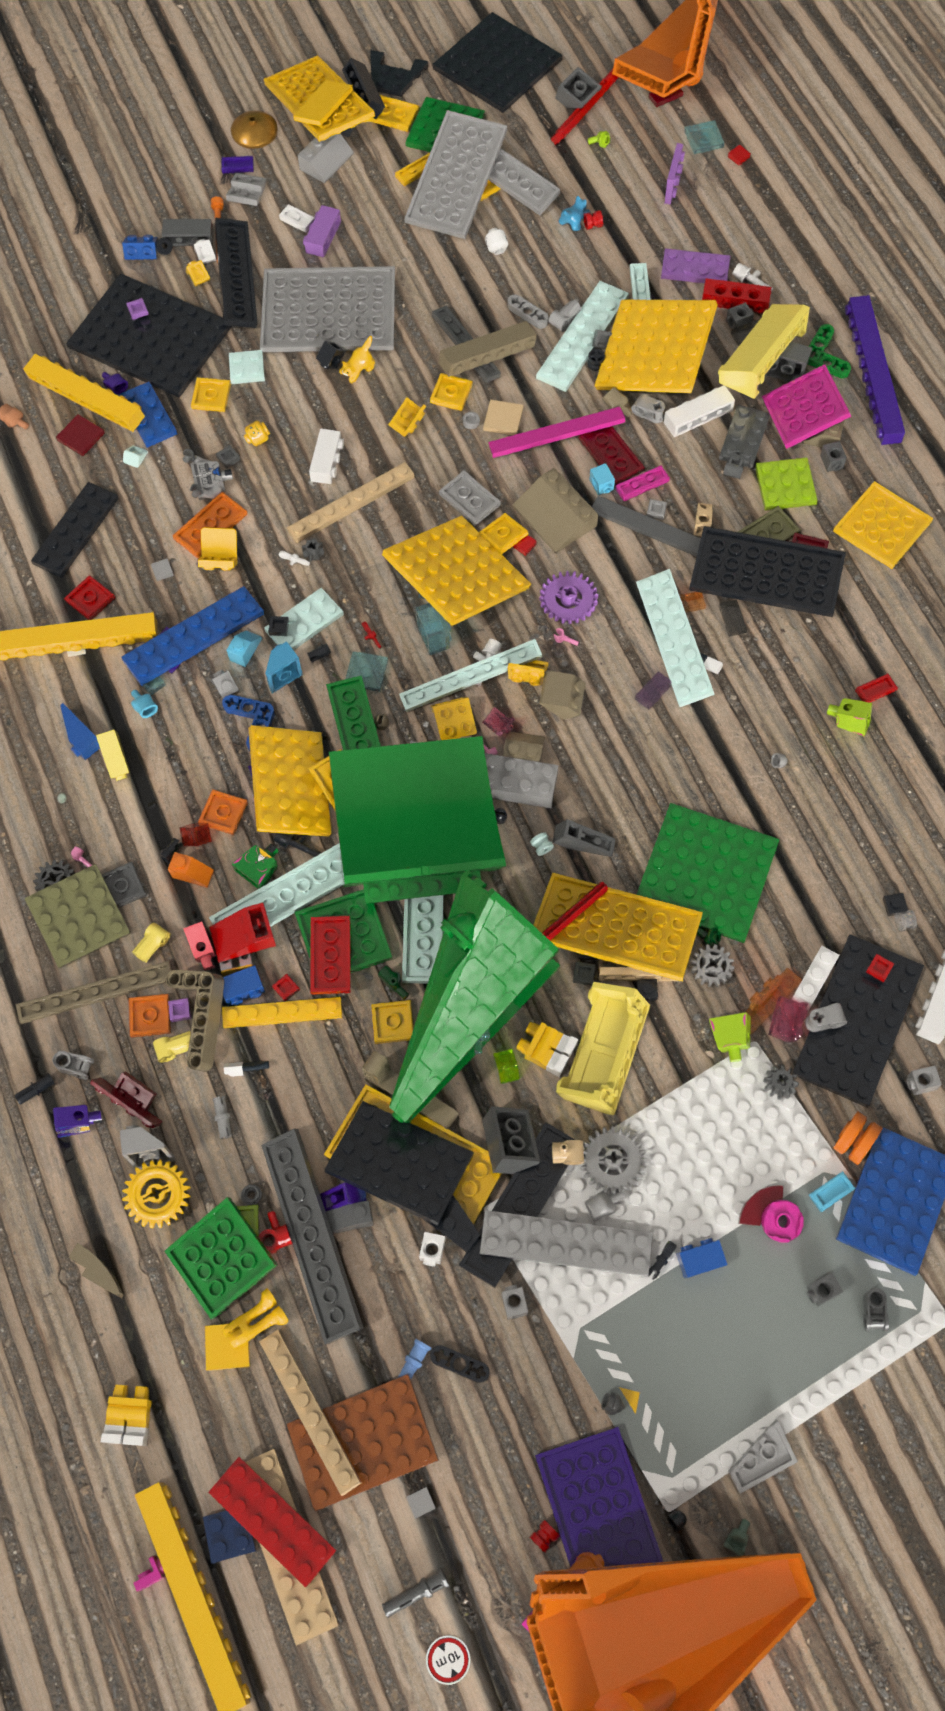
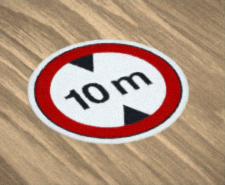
[426,1635,470,1685]

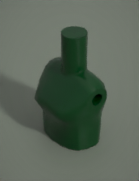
[378,965,409,1000]

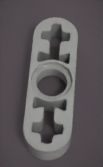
[508,294,548,329]

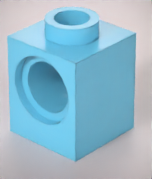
[589,463,615,495]

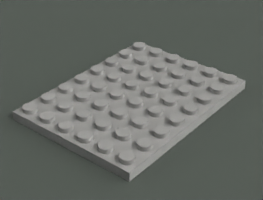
[260,266,395,352]

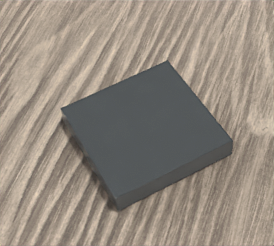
[102,862,147,908]

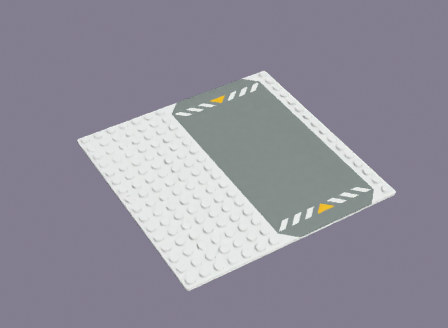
[484,1041,945,1512]

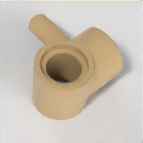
[552,1140,584,1165]

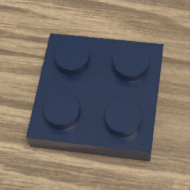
[203,1510,256,1564]

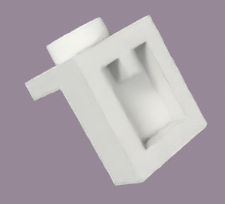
[194,239,216,264]

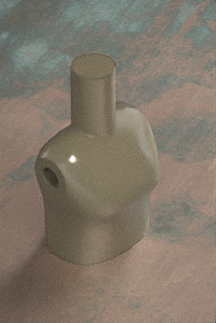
[602,387,632,418]

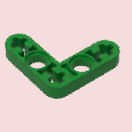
[808,324,851,379]

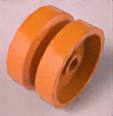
[833,1111,883,1165]

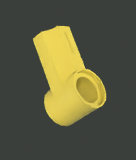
[132,922,171,963]
[153,1031,191,1063]

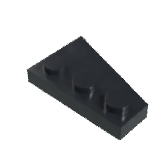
[423,1195,481,1254]

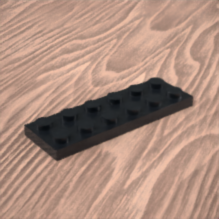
[31,482,119,578]

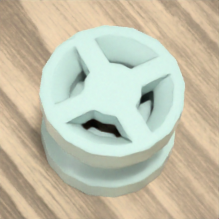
[530,832,554,856]

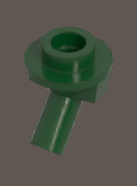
[697,927,721,947]

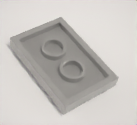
[439,471,500,526]

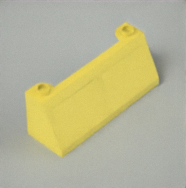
[718,304,810,399]
[556,982,650,1115]

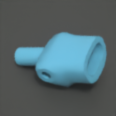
[131,690,158,718]

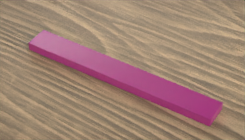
[488,407,625,458]

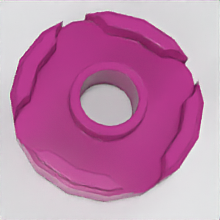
[762,1200,804,1243]

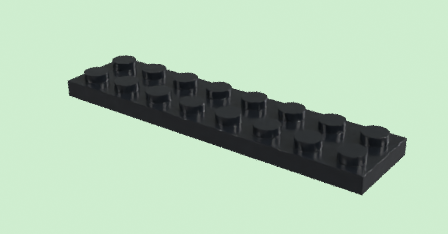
[215,218,258,328]
[459,1122,575,1288]

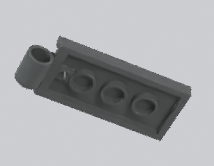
[719,405,770,479]

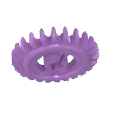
[539,570,598,624]

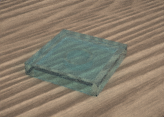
[684,120,725,154]
[345,651,388,692]

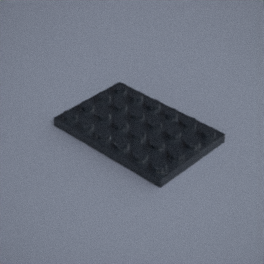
[325,1101,474,1226]

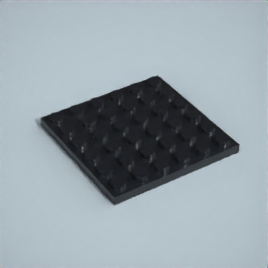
[432,12,562,113]

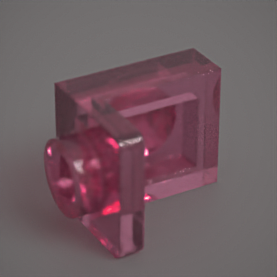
[482,707,515,736]

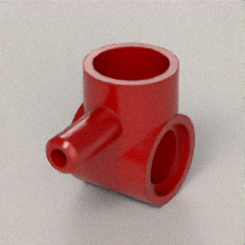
[258,1211,293,1254]

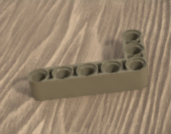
[166,970,224,1072]
[362,1051,459,1130]

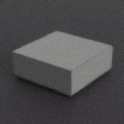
[646,499,667,520]
[151,558,174,581]
[406,1487,436,1519]

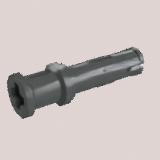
[382,1568,450,1618]

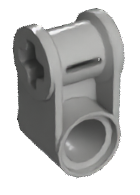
[631,393,665,424]
[805,1003,847,1032]
[52,1051,94,1080]

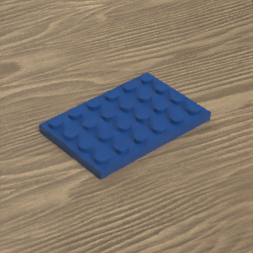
[836,1127,945,1276]

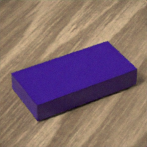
[221,156,254,174]

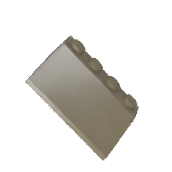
[513,468,598,554]

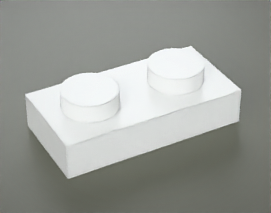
[279,204,315,233]

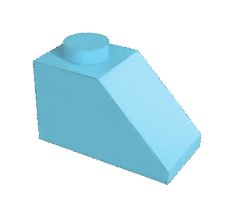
[226,630,262,667]

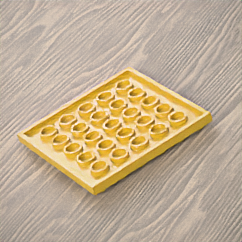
[594,300,718,393]
[382,516,531,626]

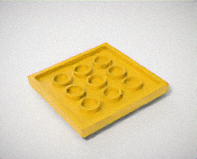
[833,481,933,569]

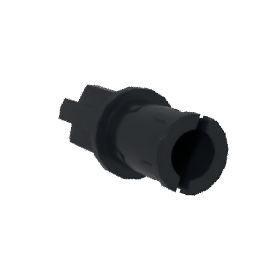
[14,1073,55,1104]

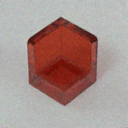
[179,823,212,846]

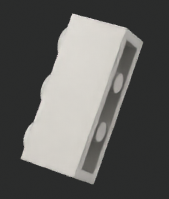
[309,429,344,484]
[791,946,839,1011]

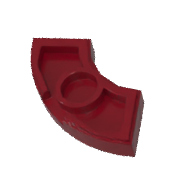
[738,1186,784,1226]

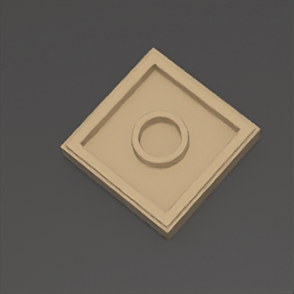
[483,400,524,435]

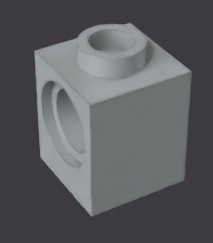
[907,1066,942,1095]
[501,1285,528,1320]

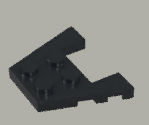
[370,50,428,97]

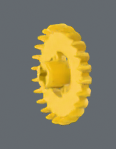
[122,1159,191,1229]

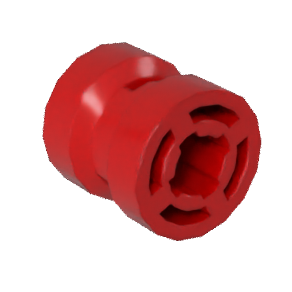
[583,210,603,230]
[529,1520,560,1553]

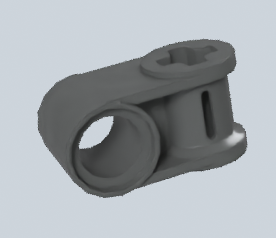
[863,1288,889,1332]

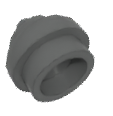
[601,1392,625,1415]

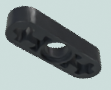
[430,1345,490,1383]

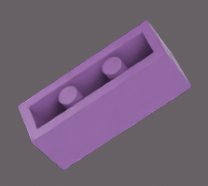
[303,205,341,257]

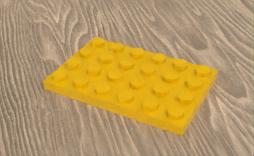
[248,725,332,837]

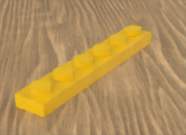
[222,997,342,1028]

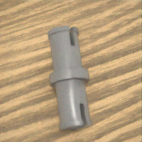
[212,1096,233,1139]

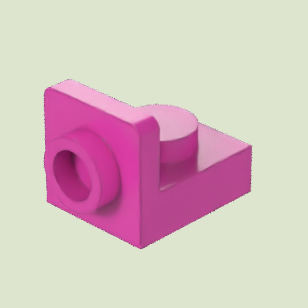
[133,1556,166,1591]

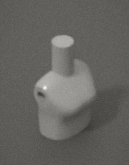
[584,1191,625,1221]

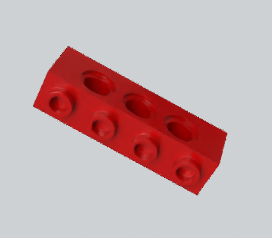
[702,278,772,313]

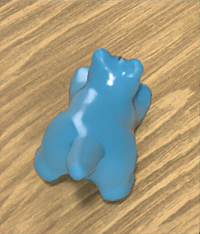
[558,196,590,231]

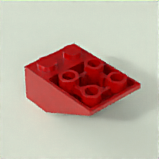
[209,902,276,963]

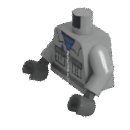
[183,449,233,500]

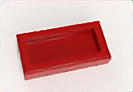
[855,674,898,703]

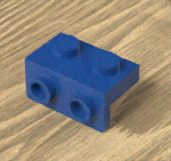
[122,235,158,260]

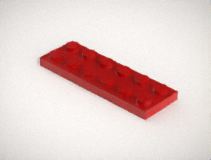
[208,1457,337,1588]

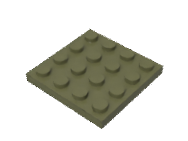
[24,864,130,968]

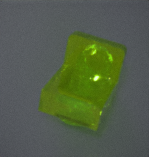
[493,1049,520,1084]

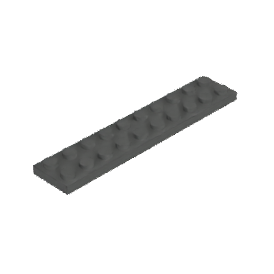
[261,1128,364,1344]

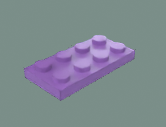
[661,248,730,283]

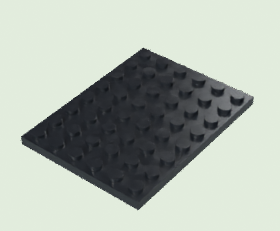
[66,273,232,398]

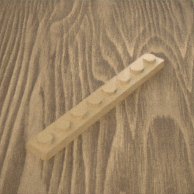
[287,462,415,544]
[260,1330,361,1496]

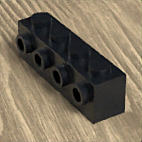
[342,58,385,119]

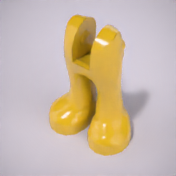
[223,1288,289,1348]

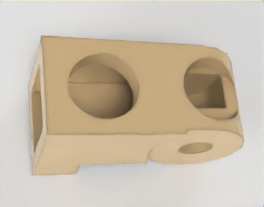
[693,503,713,537]

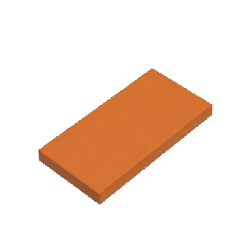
[172,492,247,559]

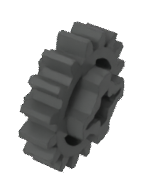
[33,860,76,892]

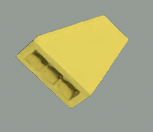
[96,730,130,781]

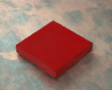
[64,575,116,620]

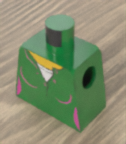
[232,844,279,889]

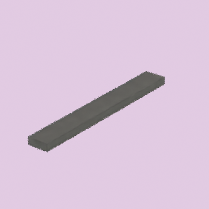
[592,496,701,557]

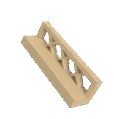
[598,959,678,981]

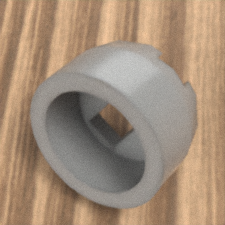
[771,753,788,768]

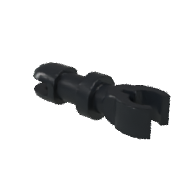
[648,1241,677,1280]

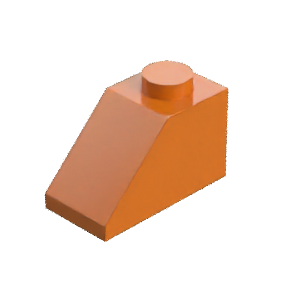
[168,852,214,888]

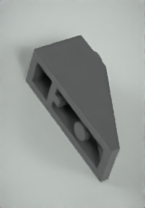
[552,819,616,857]
[326,1201,374,1234]

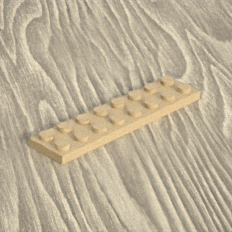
[246,1449,339,1646]

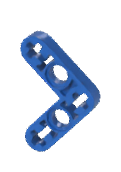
[222,695,275,751]

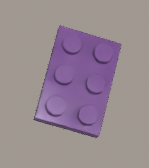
[665,143,685,205]

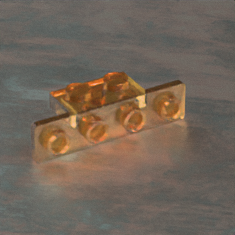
[744,968,802,1035]

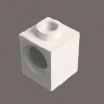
[419,1232,446,1267]

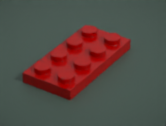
[310,916,351,995]

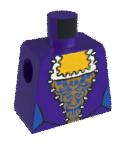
[53,1105,102,1138]

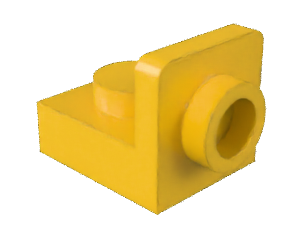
[186,260,210,287]

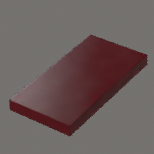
[578,426,645,486]

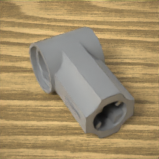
[548,300,582,332]

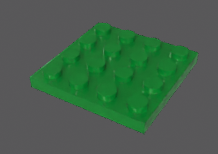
[405,97,485,152]
[294,889,393,973]
[164,1197,278,1320]

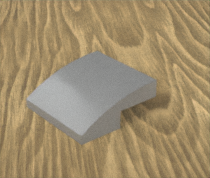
[226,173,266,206]

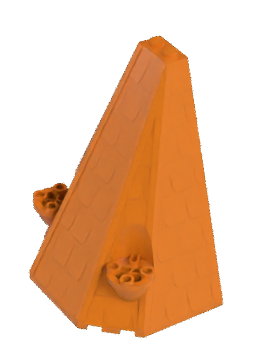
[612,0,718,97]
[526,1551,817,1711]

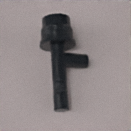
[274,833,322,857]

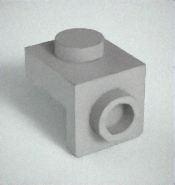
[211,669,239,699]

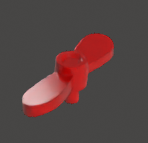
[362,621,382,649]

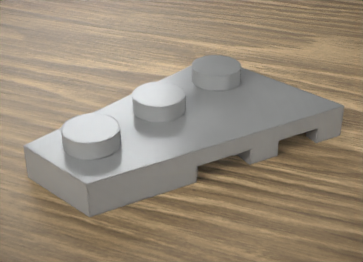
[728,1419,798,1493]

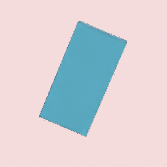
[809,1171,856,1212]

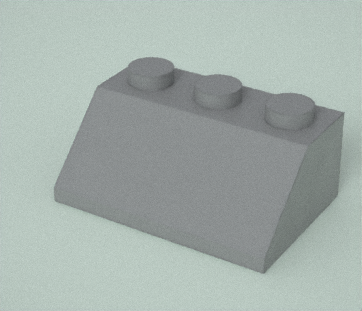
[298,134,353,184]
[120,1125,176,1168]

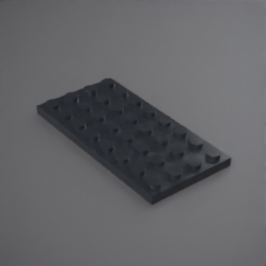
[689,526,846,617]
[791,934,924,1108]

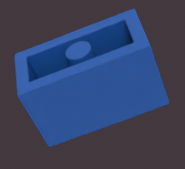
[223,965,265,1006]
[676,1238,728,1278]

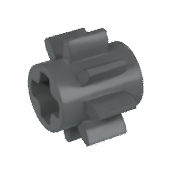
[302,538,324,562]

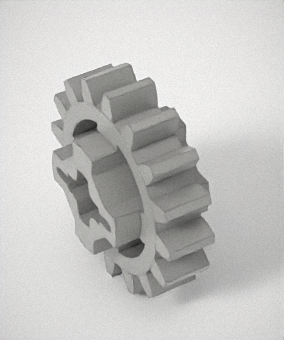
[691,944,734,987]

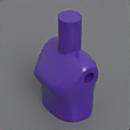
[102,372,128,394]

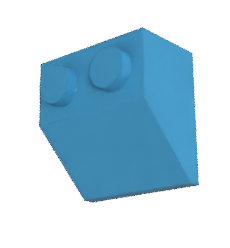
[265,641,303,693]

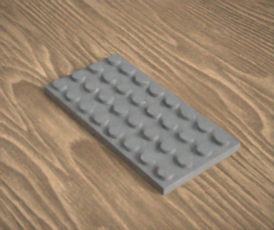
[404,110,508,239]

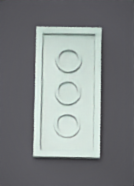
[264,588,344,650]

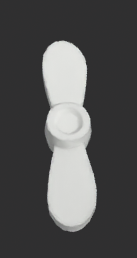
[278,551,310,566]

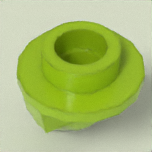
[587,131,610,148]

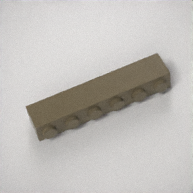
[439,321,537,377]

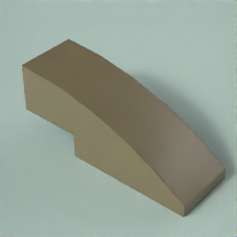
[68,1243,124,1299]

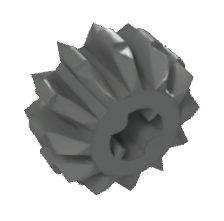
[763,1064,799,1100]

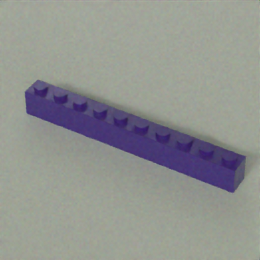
[845,295,905,445]

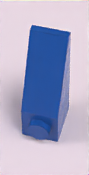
[60,703,100,760]

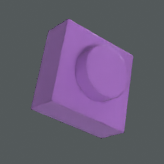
[126,298,148,320]
[168,998,191,1022]

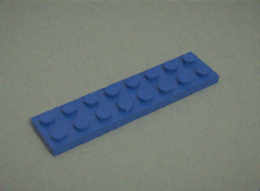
[121,586,264,686]

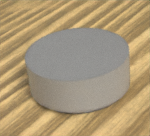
[463,412,480,429]

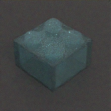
[415,603,452,655]

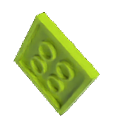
[755,457,818,511]

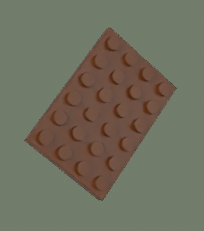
[287,1374,439,1512]

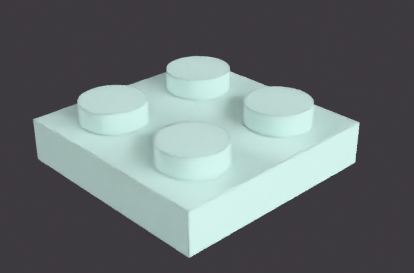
[229,350,265,384]

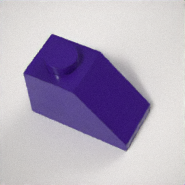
[320,1182,367,1212]

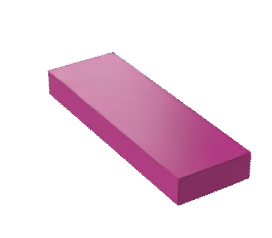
[615,465,670,502]

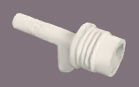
[732,263,774,292]
[473,639,502,686]

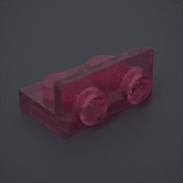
[768,996,808,1043]

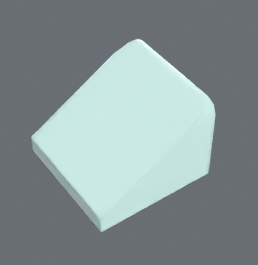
[123,445,148,467]

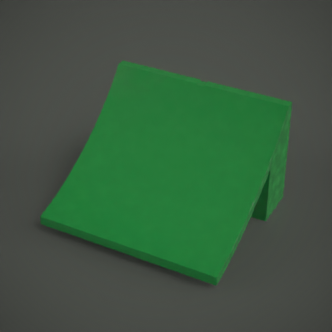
[329,736,506,904]

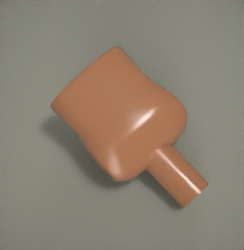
[0,403,29,430]

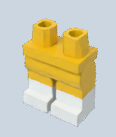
[516,1022,578,1078]
[101,1384,152,1446]

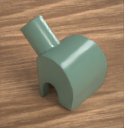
[724,1519,750,1556]

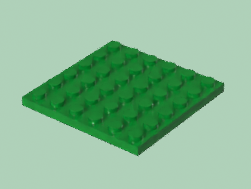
[636,803,780,943]

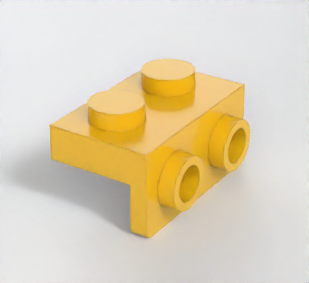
[388,397,426,437]

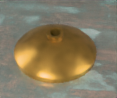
[231,110,278,149]

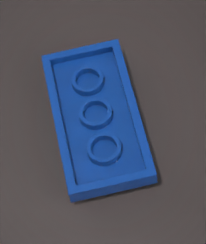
[118,382,177,448]

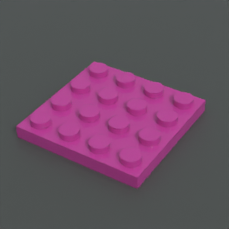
[761,364,851,449]

